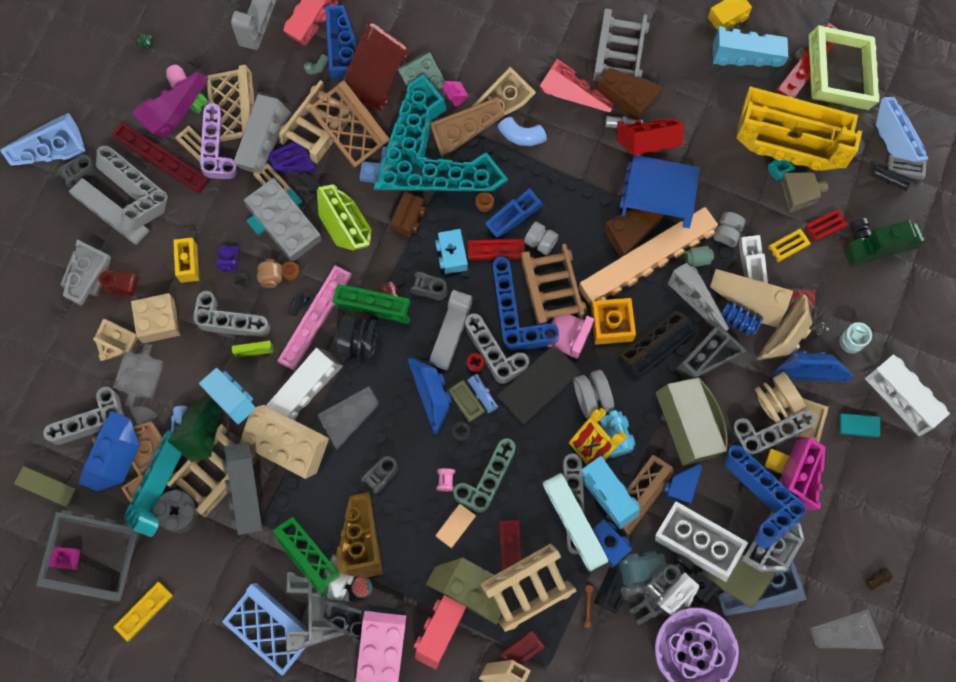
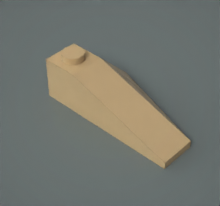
[710,269,793,328]

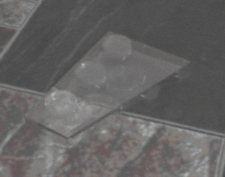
[318,387,379,449]
[810,609,884,649]

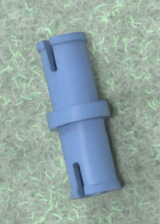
[467,374,499,413]

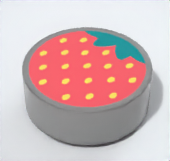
[352,577,372,598]

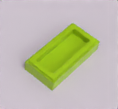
[232,341,274,358]

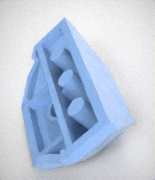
[876,97,928,162]

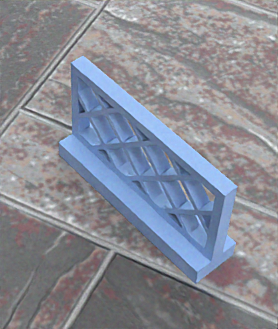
[222,583,308,676]

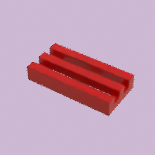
[805,209,848,242]

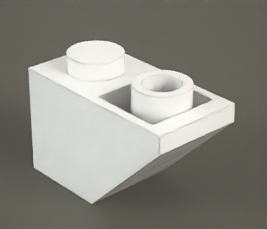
[322,554,355,601]

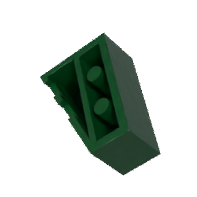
[167,398,221,462]

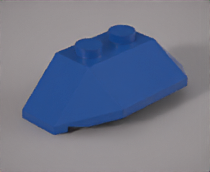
[770,351,853,383]
[408,358,452,435]
[79,411,140,491]

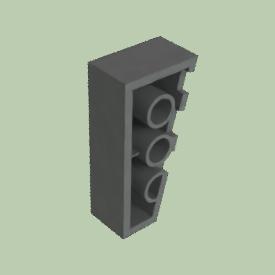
[222,442,262,535]

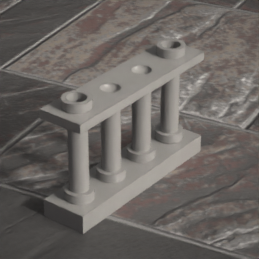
[593,9,650,81]

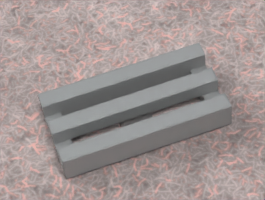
[887,155,927,180]

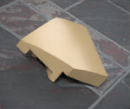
[93,319,138,361]

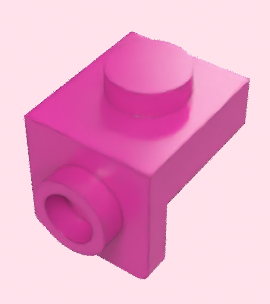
[442,81,468,107]
[49,546,81,570]

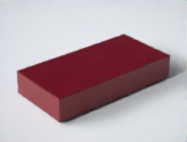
[500,629,545,664]

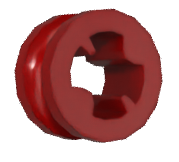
[467,353,484,372]

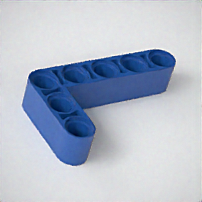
[493,257,560,351]
[724,445,806,548]

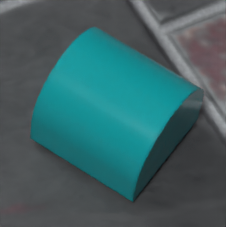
[768,160,795,181]

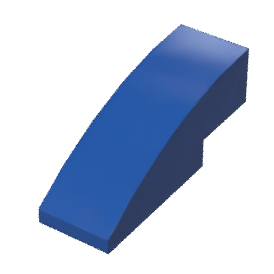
[485,188,544,238]

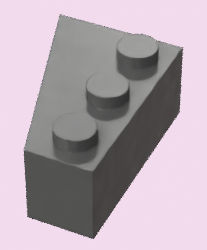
[675,324,746,380]

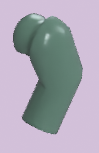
[304,54,329,75]

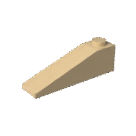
[472,67,536,115]

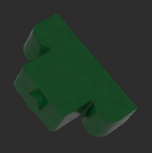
[844,220,926,267]

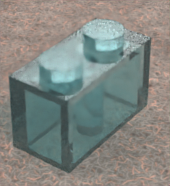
[619,551,669,586]

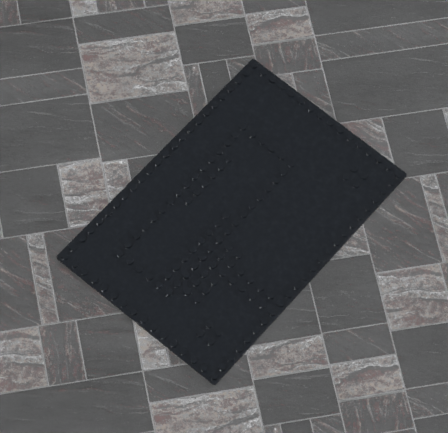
[261,135,735,665]

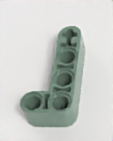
[453,438,516,513]

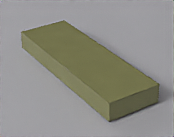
[14,466,78,508]

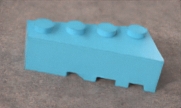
[712,26,788,67]

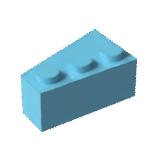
[582,456,640,529]

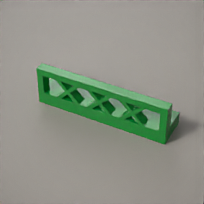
[332,284,410,324]
[273,517,340,597]

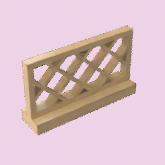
[207,65,254,142]

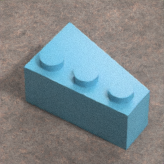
[199,368,256,424]

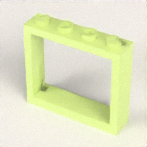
[809,25,879,110]

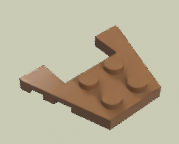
[91,422,163,502]

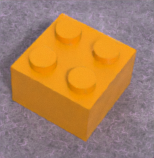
[591,298,636,344]

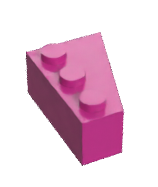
[779,437,826,511]

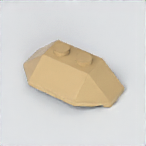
[756,295,812,360]

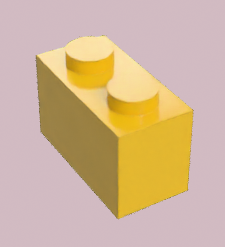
[708,0,752,31]
[174,238,199,283]

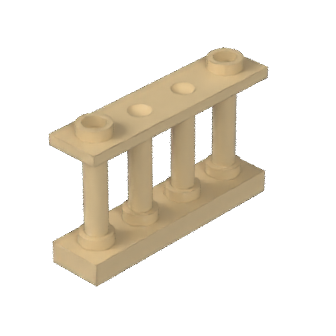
[279,80,352,164]
[167,424,259,518]
[480,544,576,632]

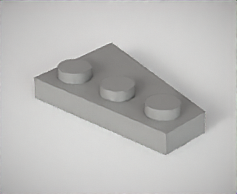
[63,240,111,306]

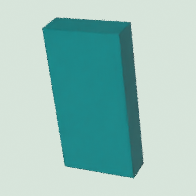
[839,414,880,437]

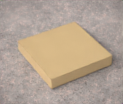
[782,398,829,442]

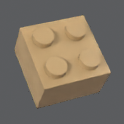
[131,293,180,344]

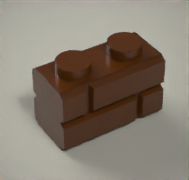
[390,192,427,238]

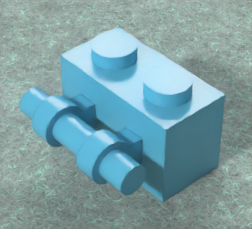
[597,410,635,459]

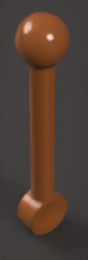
[583,585,593,628]

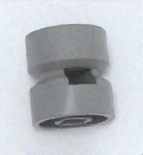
[714,212,745,247]
[524,221,559,255]

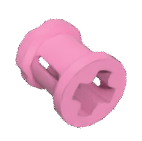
[436,469,455,491]

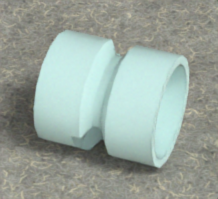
[839,322,872,354]

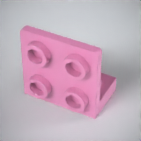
[546,314,594,359]

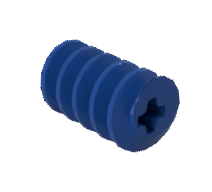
[721,301,763,337]

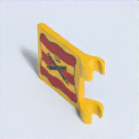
[569,408,627,465]

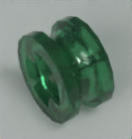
[136,33,154,50]

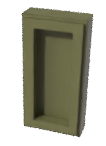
[447,379,485,423]

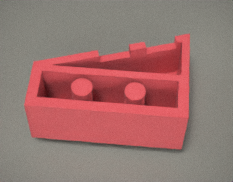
[414,595,466,670]

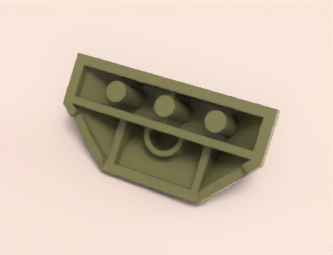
[425,558,505,625]

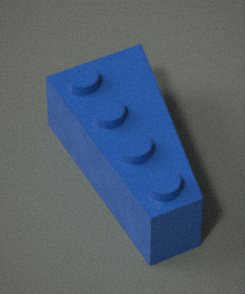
[326,5,366,81]

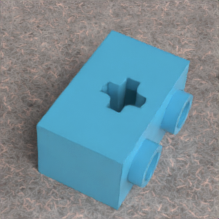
[435,229,468,274]

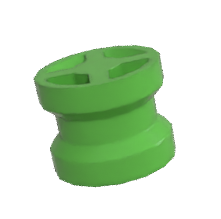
[190,93,209,114]

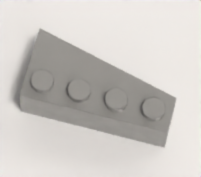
[233,94,291,174]

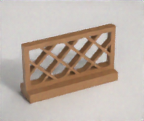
[308,80,390,168]

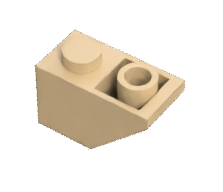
[479,660,531,682]

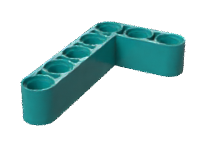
[124,431,181,537]

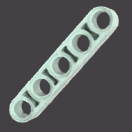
[542,473,608,571]

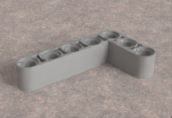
[231,0,276,50]
[95,146,168,232]

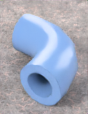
[497,117,547,146]

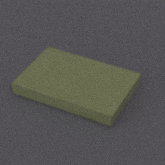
[701,554,775,609]

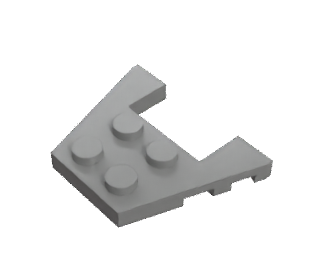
[286,572,349,653]

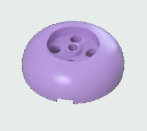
[655,608,739,682]

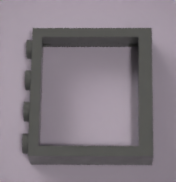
[36,510,138,602]

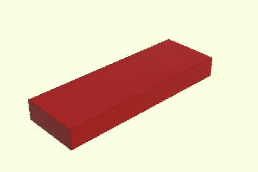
[468,239,525,260]

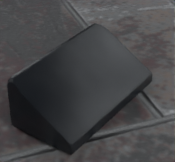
[594,567,632,614]

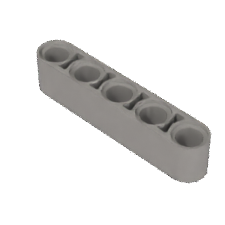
[68,178,149,245]
[562,454,584,554]

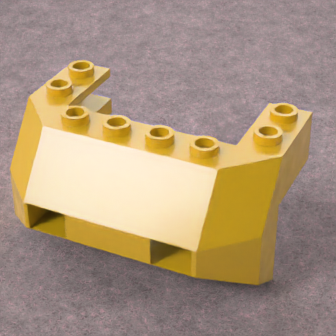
[736,87,862,170]

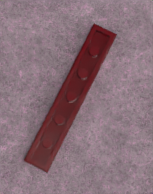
[111,122,210,195]

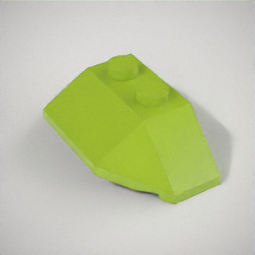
[317,184,372,251]

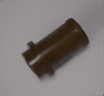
[864,568,893,591]

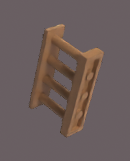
[521,244,586,325]

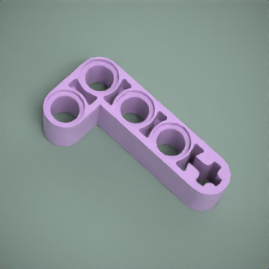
[200,103,237,179]

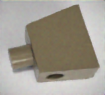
[780,173,828,213]

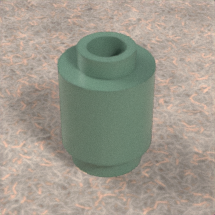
[684,246,714,267]

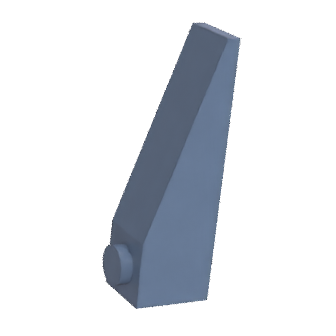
[718,560,807,616]

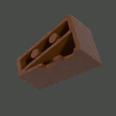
[596,68,664,120]
[604,209,664,258]

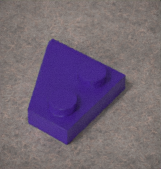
[268,142,316,172]

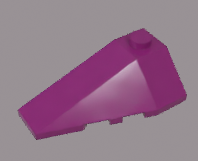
[132,72,209,137]

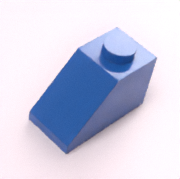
[664,465,702,506]

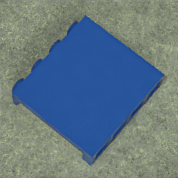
[620,155,700,229]

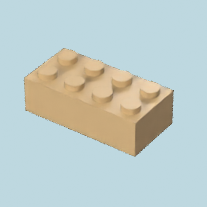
[240,405,329,479]

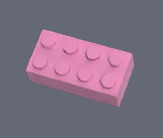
[356,611,406,682]

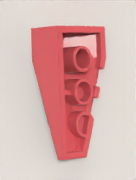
[540,59,614,112]

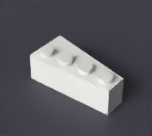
[266,348,343,420]

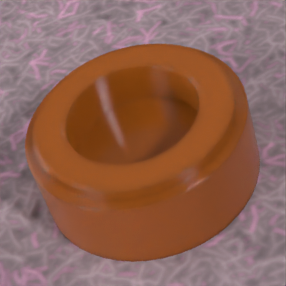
[475,192,494,212]
[282,261,300,281]

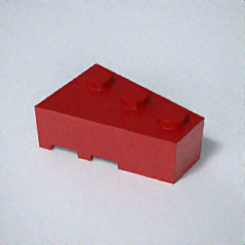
[617,118,684,156]

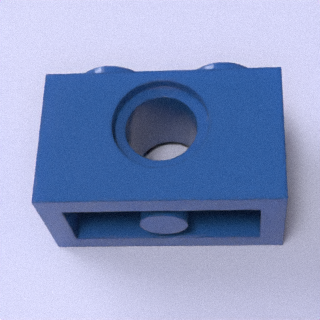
[593,519,632,568]

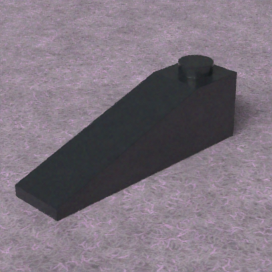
[318,598,405,643]

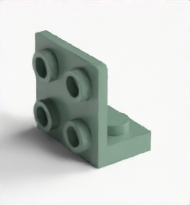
[396,51,445,90]

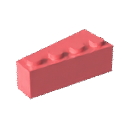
[283,0,338,46]

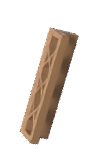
[606,455,674,536]

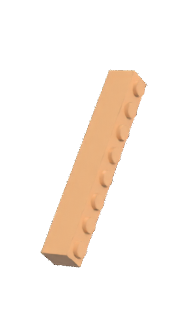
[578,207,718,307]

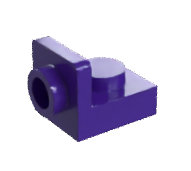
[216,246,239,272]

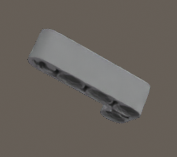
[429,290,472,371]
[194,291,271,338]
[465,314,529,384]
[43,387,124,445]
[733,410,815,456]

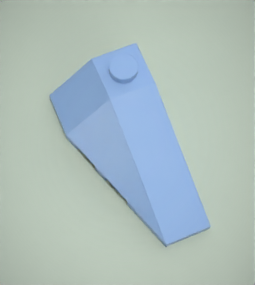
[0,113,85,166]

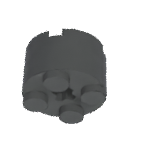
[153,490,199,533]

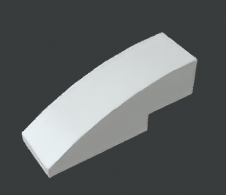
[738,235,768,283]

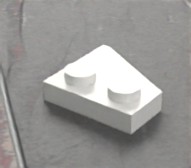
[657,572,699,615]

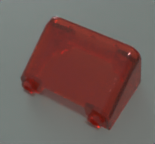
[344,21,410,111]

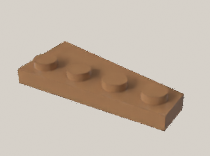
[430,97,505,158]

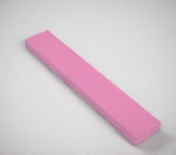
[277,265,352,371]

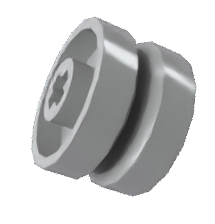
[573,369,614,419]

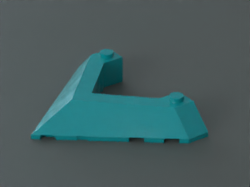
[374,74,508,191]

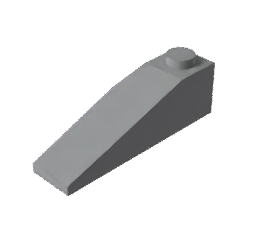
[668,263,729,332]

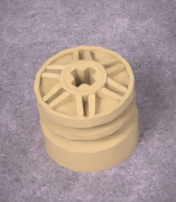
[755,372,806,423]

